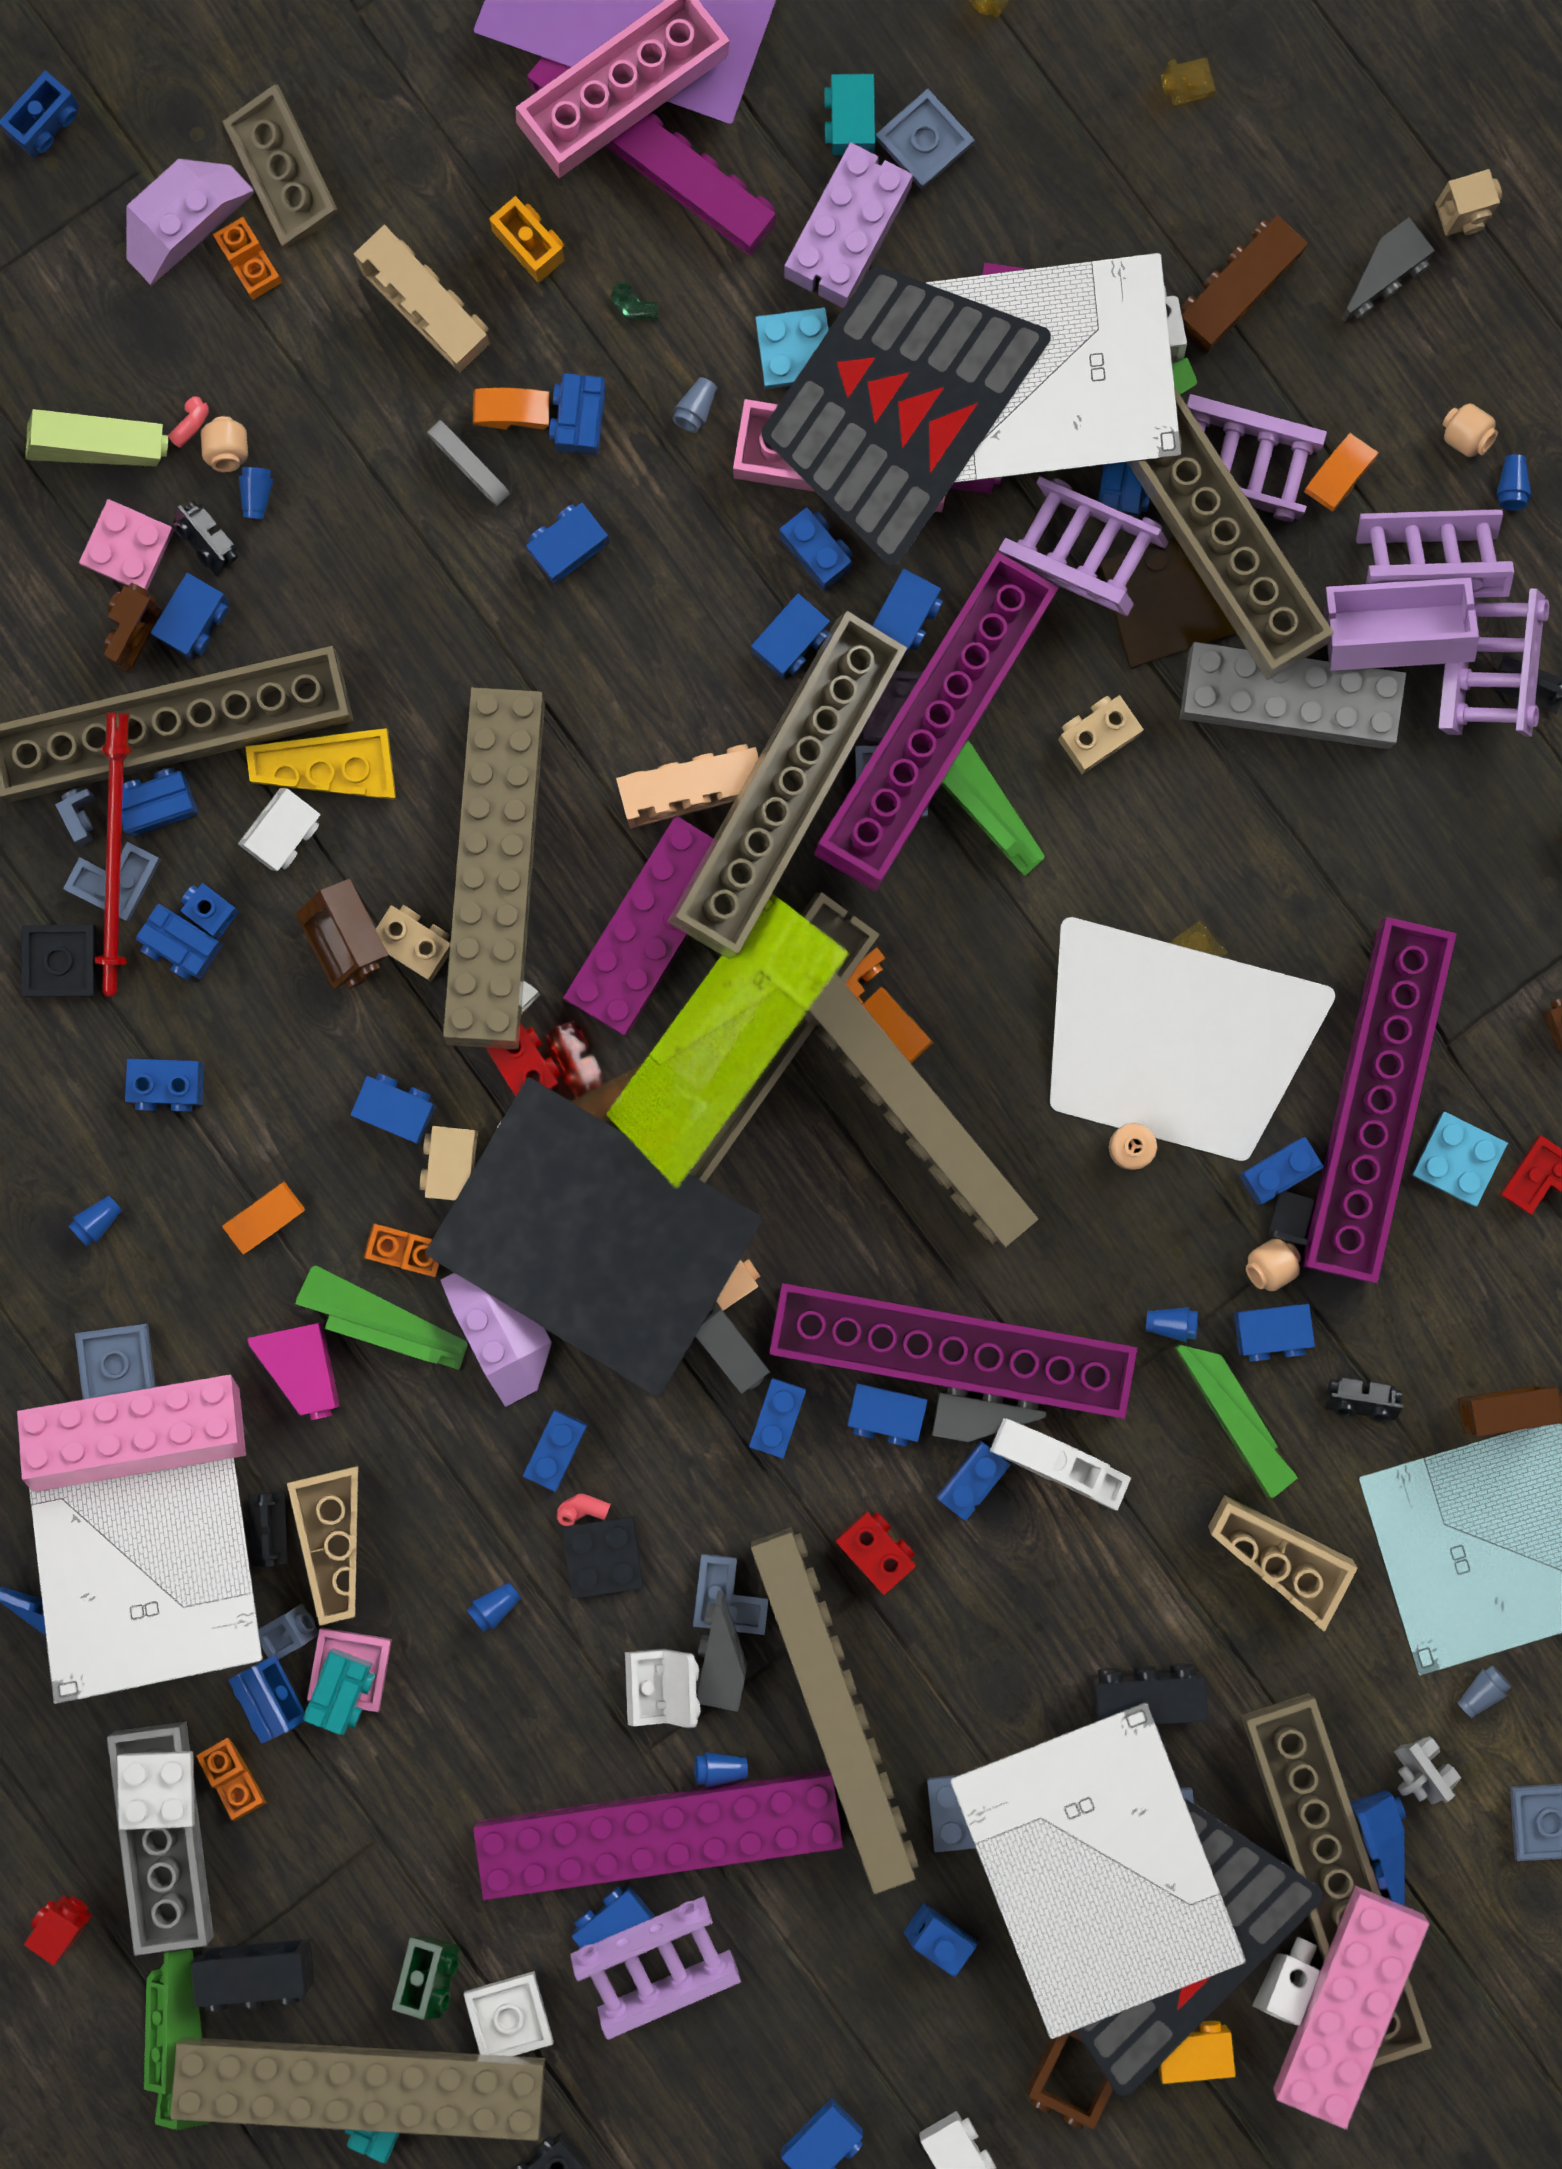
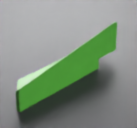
[941,740,1044,877]
[295,1266,468,1370]
[1174,1345,1298,1499]
[144,1949,210,2130]

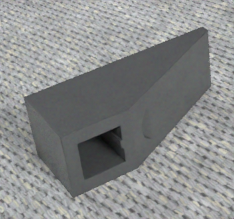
[1341,217,1435,323]
[931,1387,1046,1442]
[696,1591,747,1712]

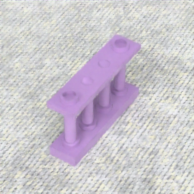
[1186,394,1327,522]
[999,477,1169,616]
[1356,509,1514,598]
[1439,589,1549,737]
[570,1896,741,2040]

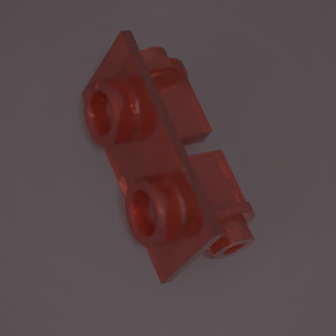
[546,1020,604,1098]

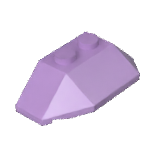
[127,159,255,286]
[441,1273,552,1407]

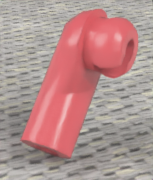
[168,396,209,448]
[557,1493,611,1526]

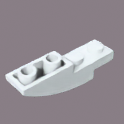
[990,1418,1131,1511]

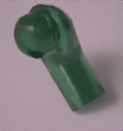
[611,282,658,320]

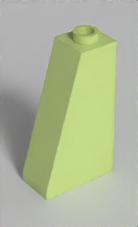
[25,409,168,466]

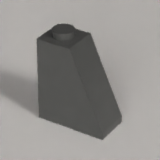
[696,1302,770,1394]

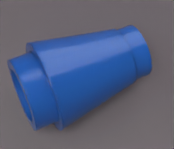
[1496,454,1532,510]
[238,467,274,519]
[68,1195,122,1247]
[1146,1307,1198,1343]
[466,1582,521,1633]
[694,1752,748,1788]

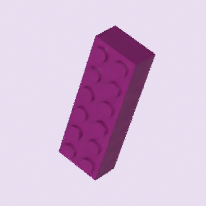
[563,815,714,1038]

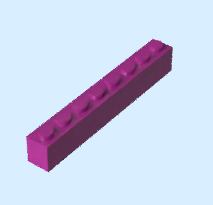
[527,57,776,256]

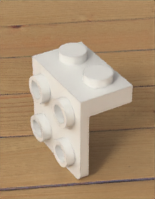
[625,1649,700,1728]

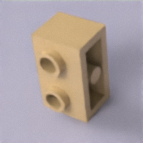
[1435,169,1502,236]
[1058,695,1144,774]
[376,905,451,982]

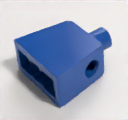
[903,1902,980,1977]

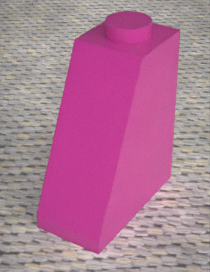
[248,1323,340,1420]

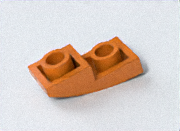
[213,217,283,300]
[473,388,549,430]
[1304,433,1378,512]
[845,947,885,1004]
[862,987,933,1064]
[222,1182,305,1255]
[363,1223,439,1277]
[196,1738,266,1821]

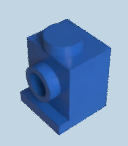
[181,883,240,940]

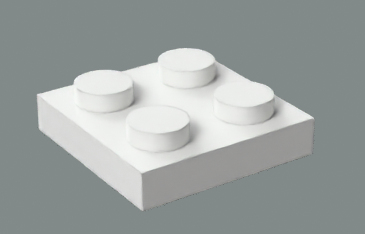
[117,1751,195,1829]
[464,1971,554,2056]

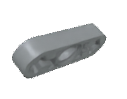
[427,420,510,506]

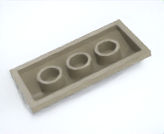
[222,84,338,246]

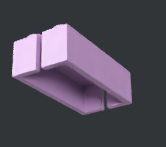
[784,142,913,308]
[1324,577,1479,671]

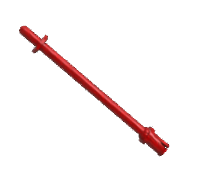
[94,712,131,997]

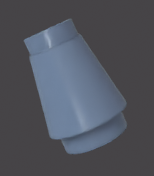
[673,377,717,433]
[1457,1665,1512,1718]

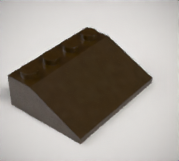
[1097,537,1237,669]

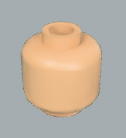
[1443,404,1498,457]
[201,416,248,472]
[1109,1123,1157,1170]
[1246,1239,1301,1291]

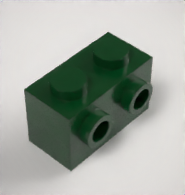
[392,1936,460,2020]

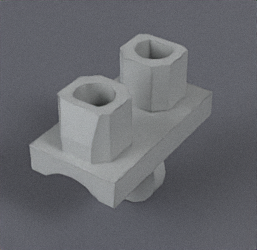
[1393,1737,1461,1804]

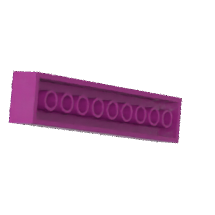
[814,551,1059,892]
[1301,917,1457,1283]
[769,1283,1138,1419]
[473,1770,843,1900]

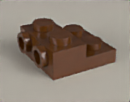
[103,582,162,674]

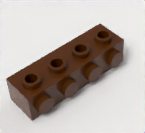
[1180,215,1308,354]

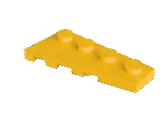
[246,728,397,800]

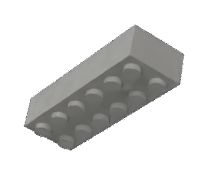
[1179,642,1406,749]
[107,1721,214,1955]

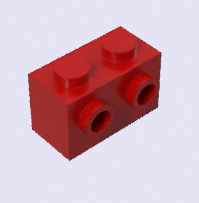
[485,1024,562,1096]
[835,1510,916,1595]
[24,1895,93,1966]

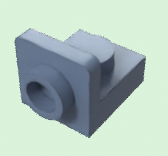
[55,788,96,847]
[258,1604,319,1660]

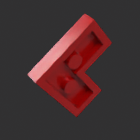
[1499,1135,1562,1215]

